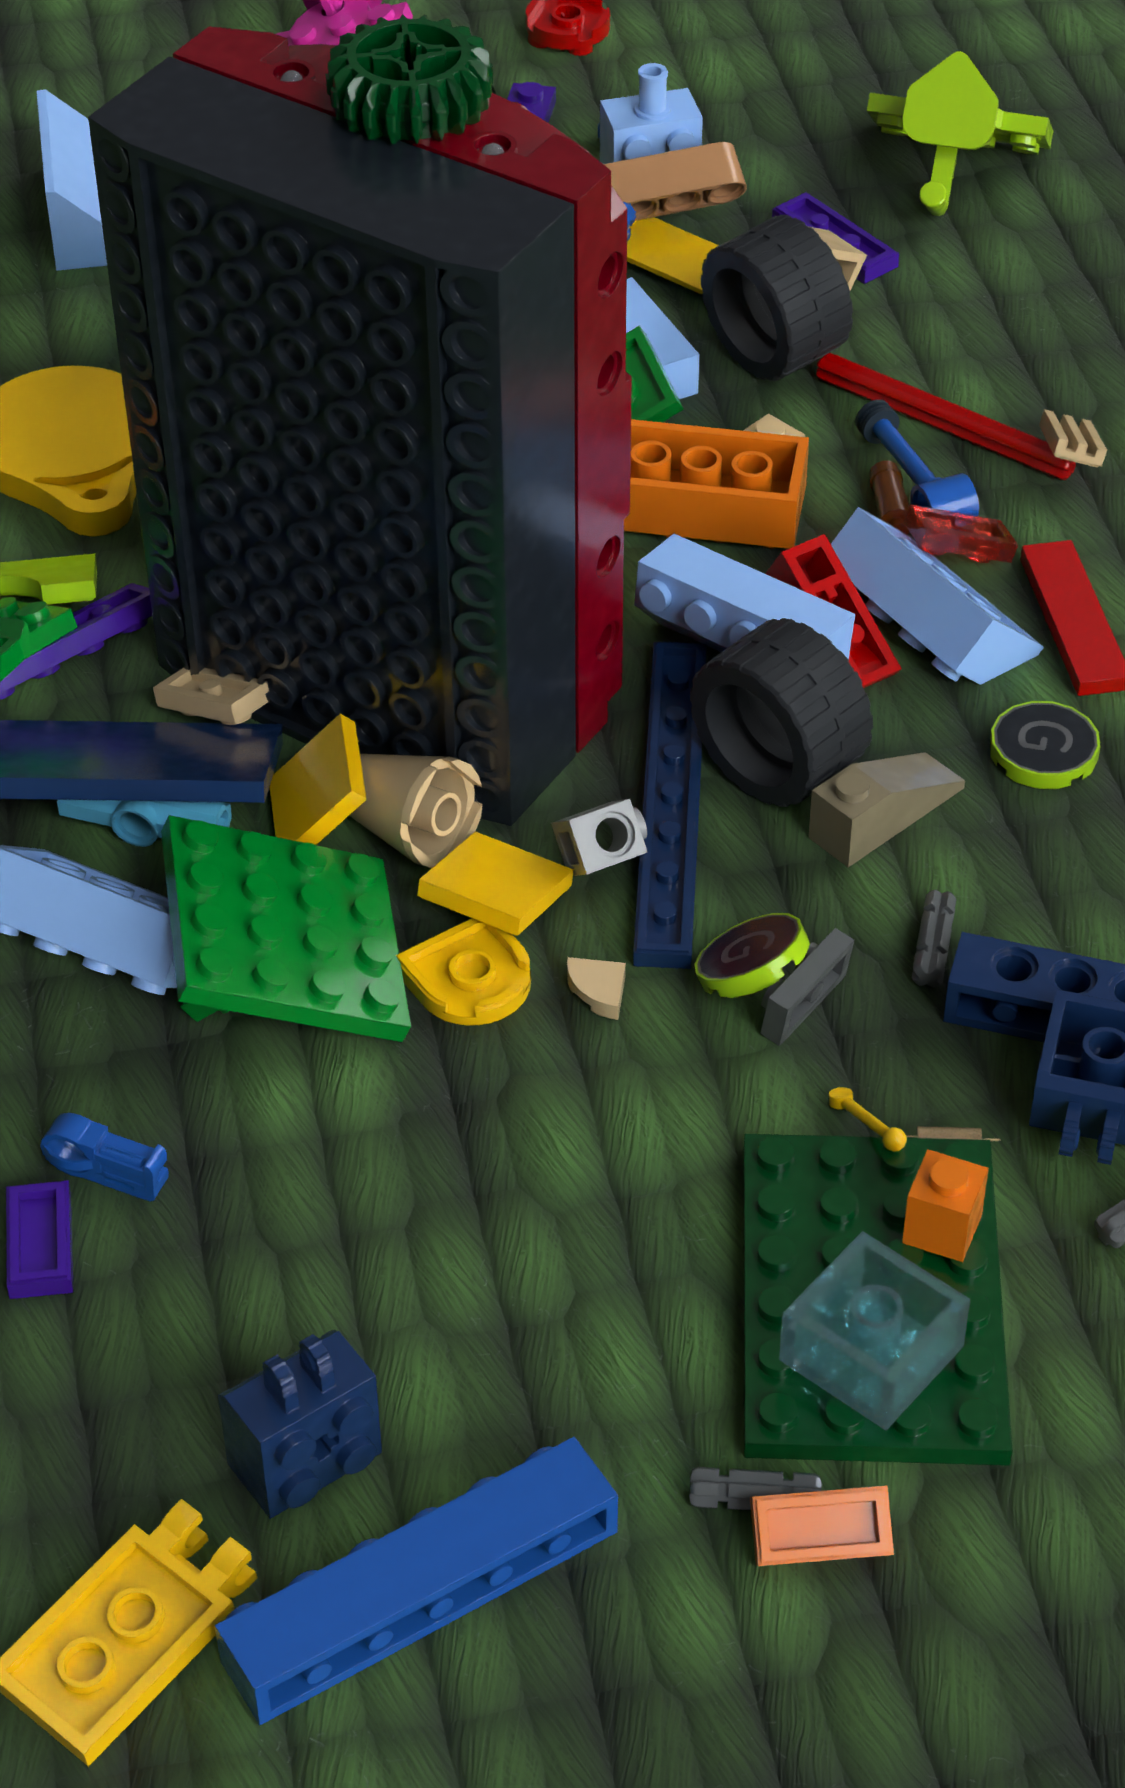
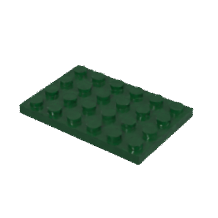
[744,1134,1013,1466]

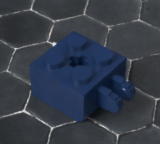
[1029,989,1125,1165]
[218,1330,382,1519]

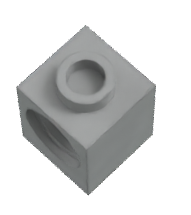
[551,798,648,876]

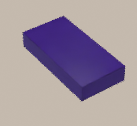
[6,1180,73,1299]

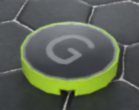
[990,701,1100,789]
[694,913,810,998]

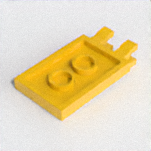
[0,1499,257,1767]

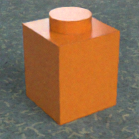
[902,1149,989,1262]

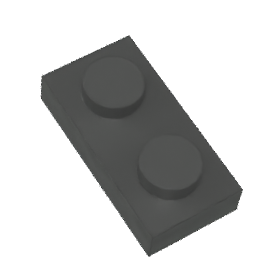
[760,928,855,1046]

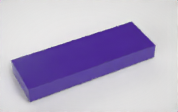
[772,192,899,284]

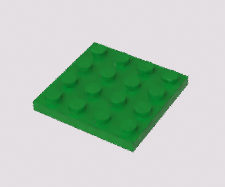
[161,815,411,1042]

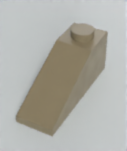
[809,752,965,867]

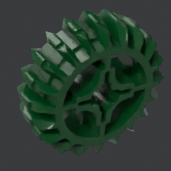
[326,14,493,145]

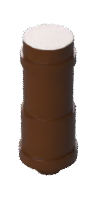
[869,461,915,534]

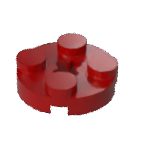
[525,0,610,56]

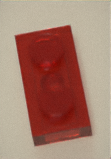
[904,505,1018,563]

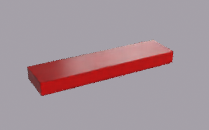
[1020,540,1125,696]

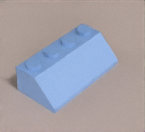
[36,89,107,271]
[831,507,1044,685]
[634,534,855,660]
[0,845,177,995]

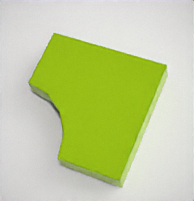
[0,554,97,605]

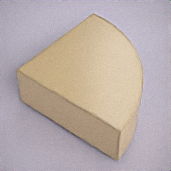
[567,957,626,1020]

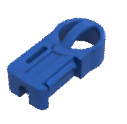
[40,1113,169,1201]

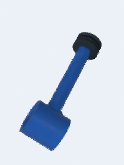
[855,400,979,535]

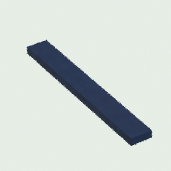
[633,642,707,969]

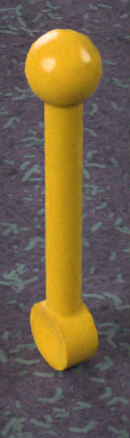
[829,1087,907,1152]

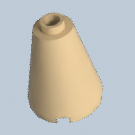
[349,754,482,868]

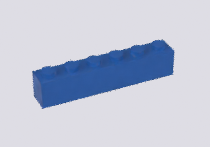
[215,1436,618,1725]

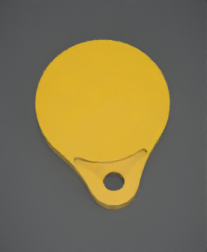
[0,366,137,536]

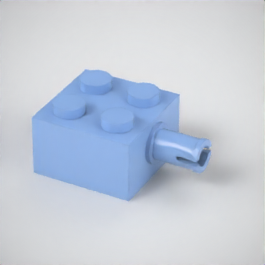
[600,63,703,164]

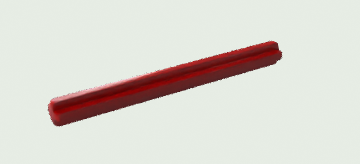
[816,352,1076,480]

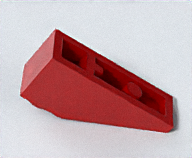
[765,534,902,688]

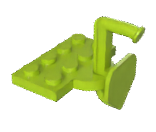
[867,51,1053,216]

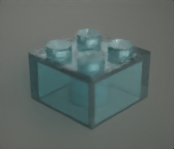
[779,1231,970,1431]

